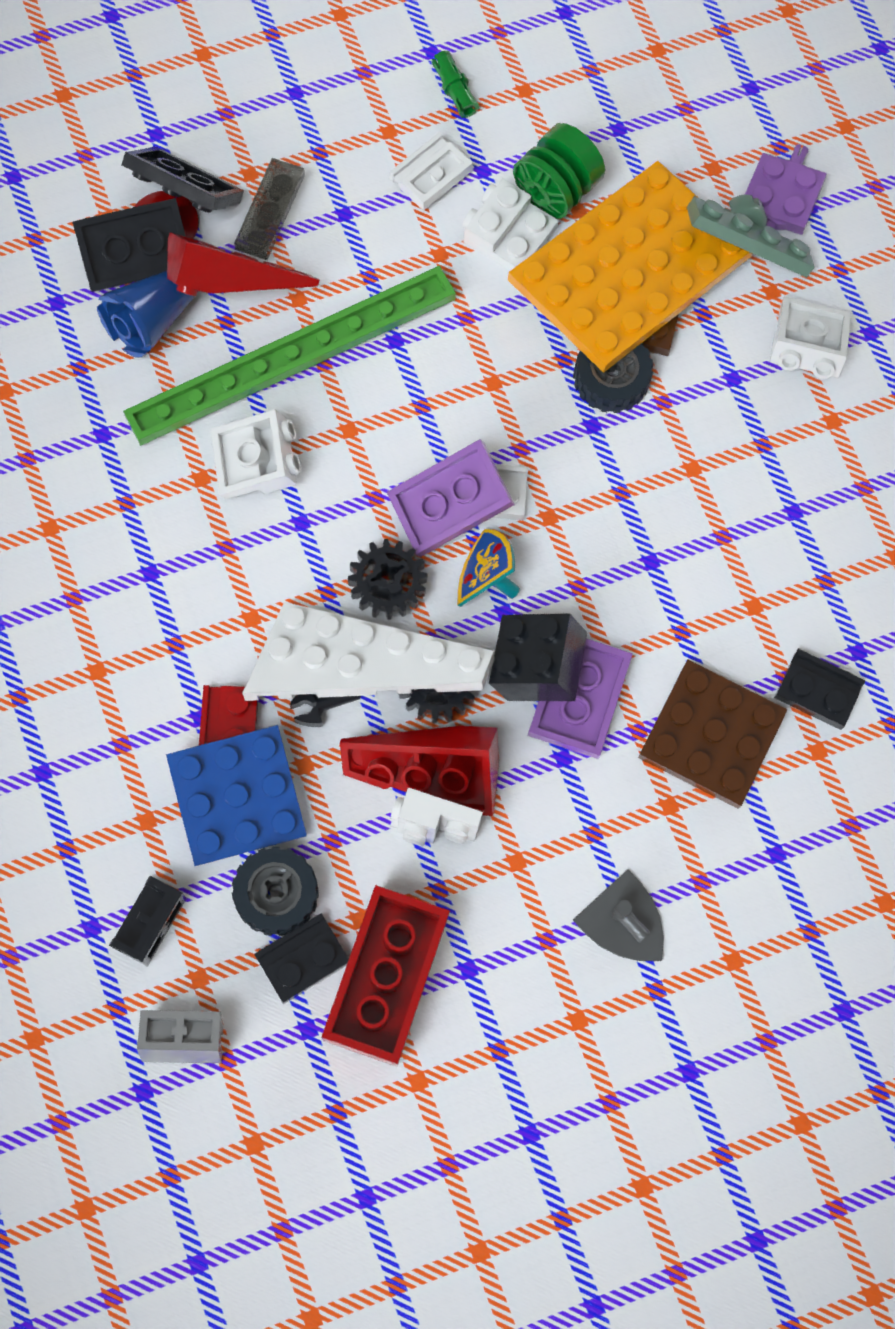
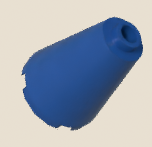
[97,271,195,358]

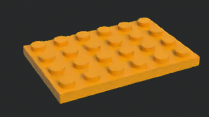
[508,161,753,373]

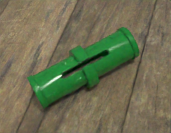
[431,50,479,118]

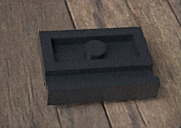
[774,648,865,730]
[254,913,349,1004]

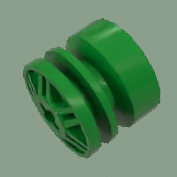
[513,123,606,219]

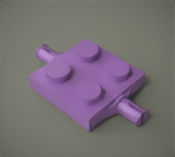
[745,144,827,235]

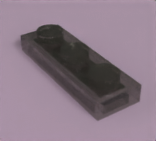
[234,158,305,261]

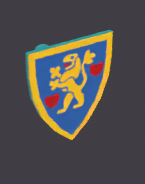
[457,529,520,607]

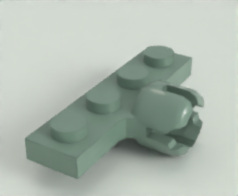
[687,194,815,278]

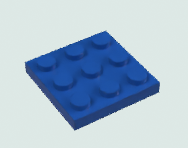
[166,725,307,866]

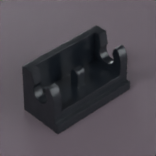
[109,876,187,967]

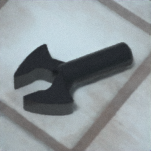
[290,694,361,727]

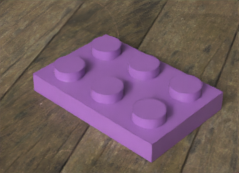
[387,439,515,557]
[527,638,633,759]

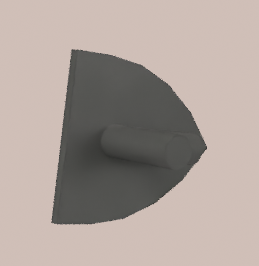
[573,869,664,961]

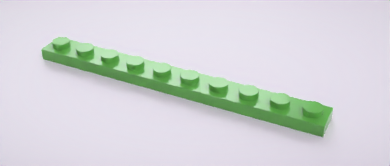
[123,265,456,446]

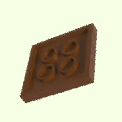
[638,659,788,809]

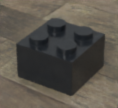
[489,613,587,701]

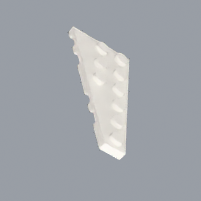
[242,602,495,701]

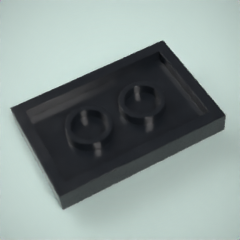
[121,147,244,213]
[72,198,185,292]

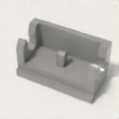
[137,1010,223,1064]

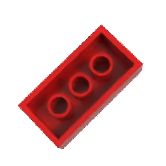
[321,885,450,1067]

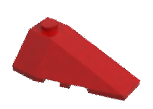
[167,232,320,296]
[340,726,499,816]

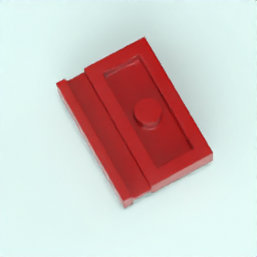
[199,685,258,746]

